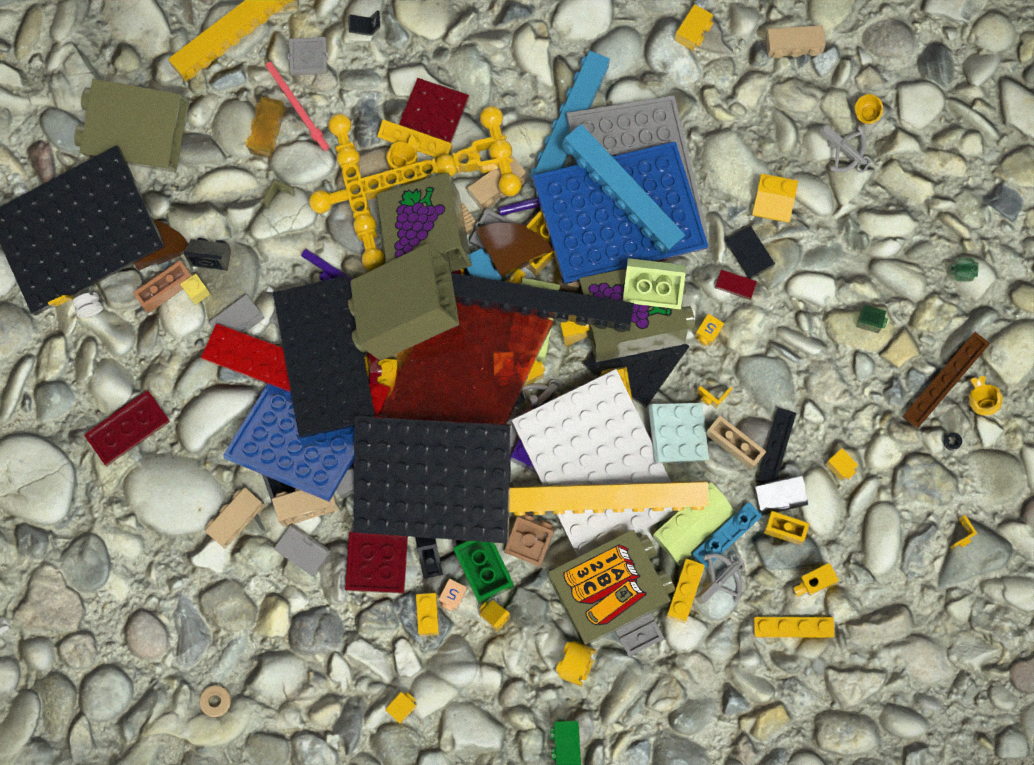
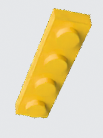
[377,119,453,158]
[753,617,834,638]

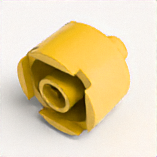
[556,641,596,687]

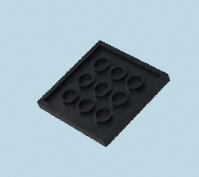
[583,343,690,408]

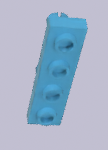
[692,502,762,569]

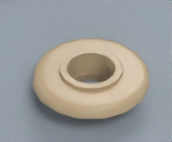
[199,685,231,717]

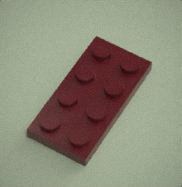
[84,390,170,467]

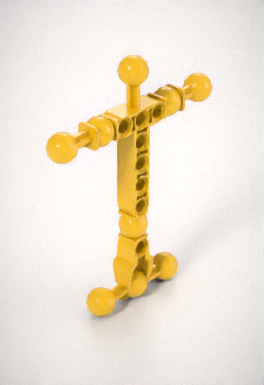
[309,106,522,271]

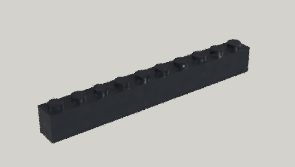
[451,273,634,332]

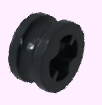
[944,432,963,451]

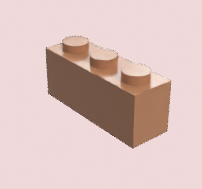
[133,261,191,313]

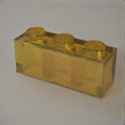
[246,97,286,159]

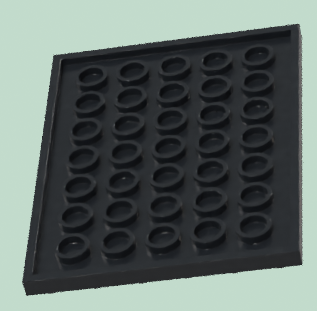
[0,145,165,315]
[353,415,512,544]

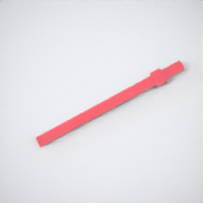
[265,62,330,151]

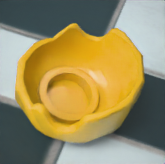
[855,94,883,124]

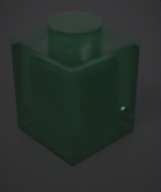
[856,304,888,333]

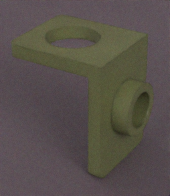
[263,180,295,208]

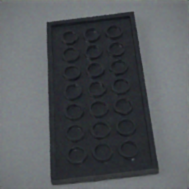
[273,275,376,439]

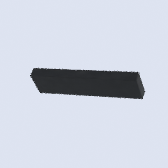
[756,407,797,483]

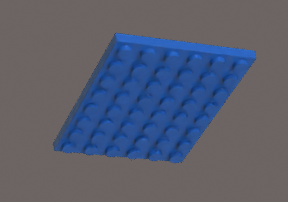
[532,141,709,285]

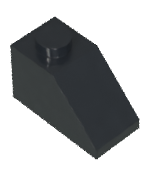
[415,537,443,579]

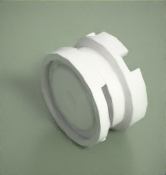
[72,292,103,318]

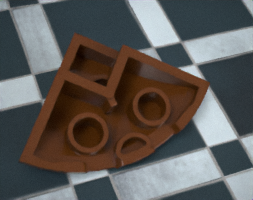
[134,220,189,271]
[476,222,553,278]

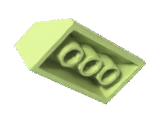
[652,482,736,566]

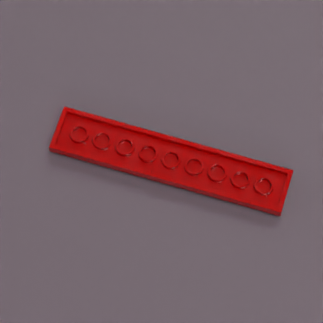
[201,323,391,417]

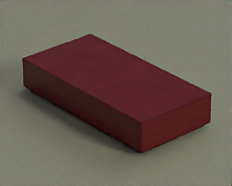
[715,269,757,300]

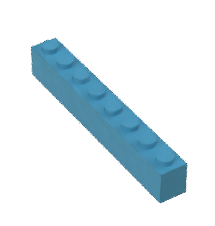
[530,51,610,186]
[562,124,685,254]

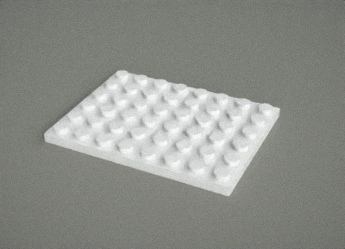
[511,369,679,557]

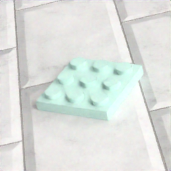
[648,403,709,463]

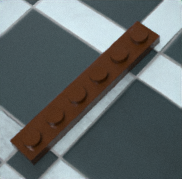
[902,331,990,429]

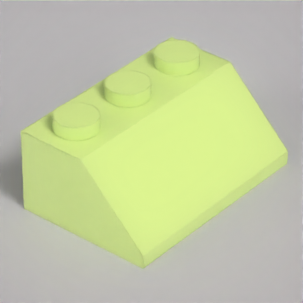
[623,258,686,309]

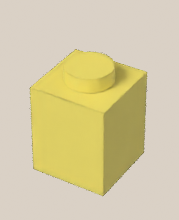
[180,274,210,305]

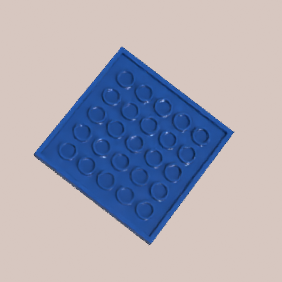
[223,384,355,502]

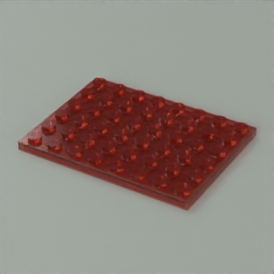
[381,302,553,424]

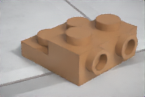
[504,512,556,567]

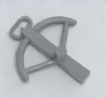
[818,125,871,173]
[518,379,566,417]
[694,553,745,604]

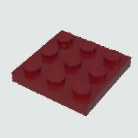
[399,78,469,143]
[345,532,408,594]

